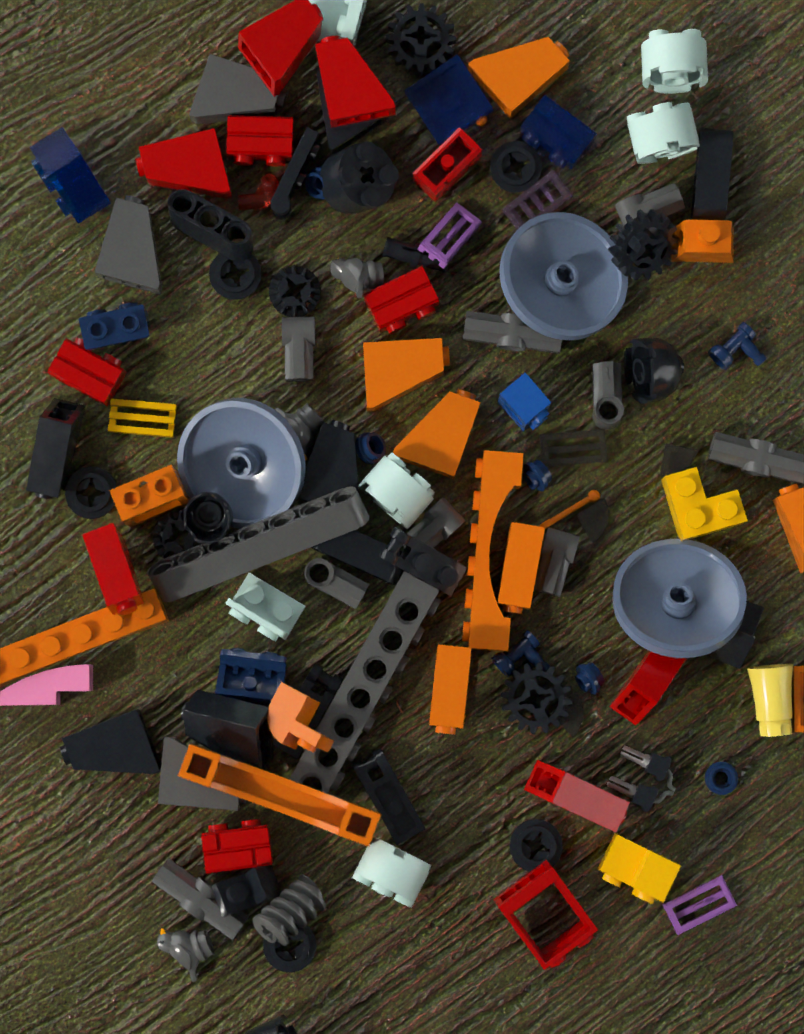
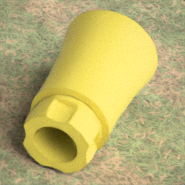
[747,664,793,737]

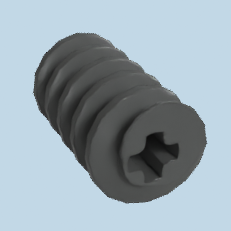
[253,874,326,946]

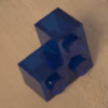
[29,127,111,224]

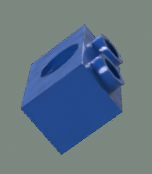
[498,373,551,431]

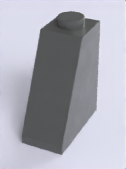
[189,54,289,124]
[95,196,162,295]
[158,737,247,811]

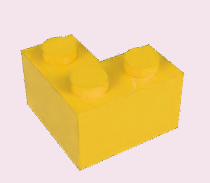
[661,467,747,541]
[598,833,681,905]

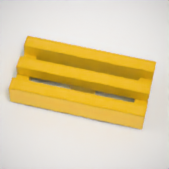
[108,398,177,438]

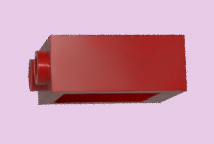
[493,860,598,970]

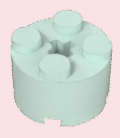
[641,29,708,94]
[627,102,700,164]
[358,452,435,529]
[352,836,432,908]

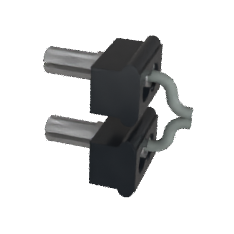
[607,746,676,812]

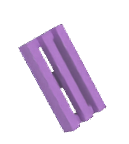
[418,202,482,269]
[662,875,737,935]

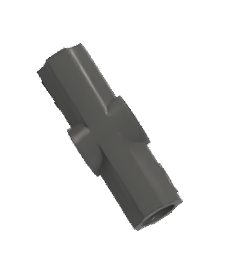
[463,311,562,354]
[708,432,804,485]
[152,858,249,940]

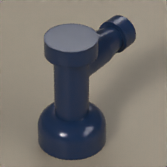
[708,322,767,370]
[491,630,550,678]

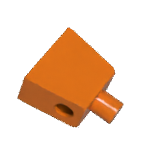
[671,220,734,263]

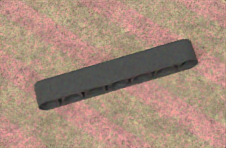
[147,487,370,602]

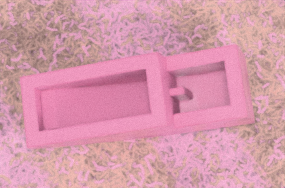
[0,664,93,706]

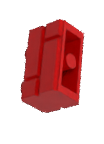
[226,115,294,167]
[413,127,482,203]
[363,266,439,334]
[47,337,126,407]
[201,819,274,874]

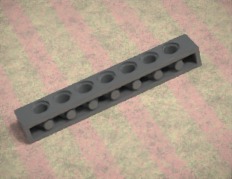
[289,571,441,793]

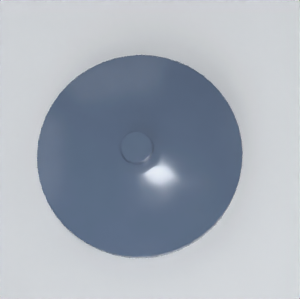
[499,212,628,340]
[177,398,306,529]
[612,539,747,658]

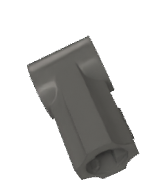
[615,183,685,226]
[282,317,316,382]
[592,361,624,430]
[402,497,466,549]
[534,527,580,597]
[304,558,369,609]

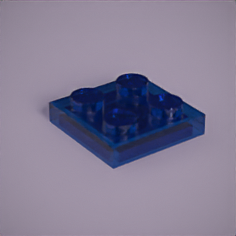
[404,54,494,146]

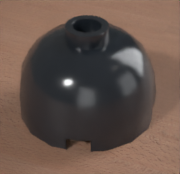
[623,338,684,403]

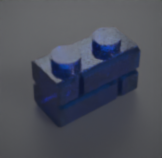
[520,95,597,169]

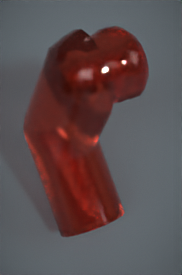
[238,174,280,211]

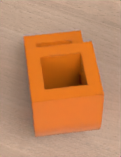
[267,682,334,753]

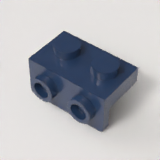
[79,302,150,350]
[215,648,287,706]

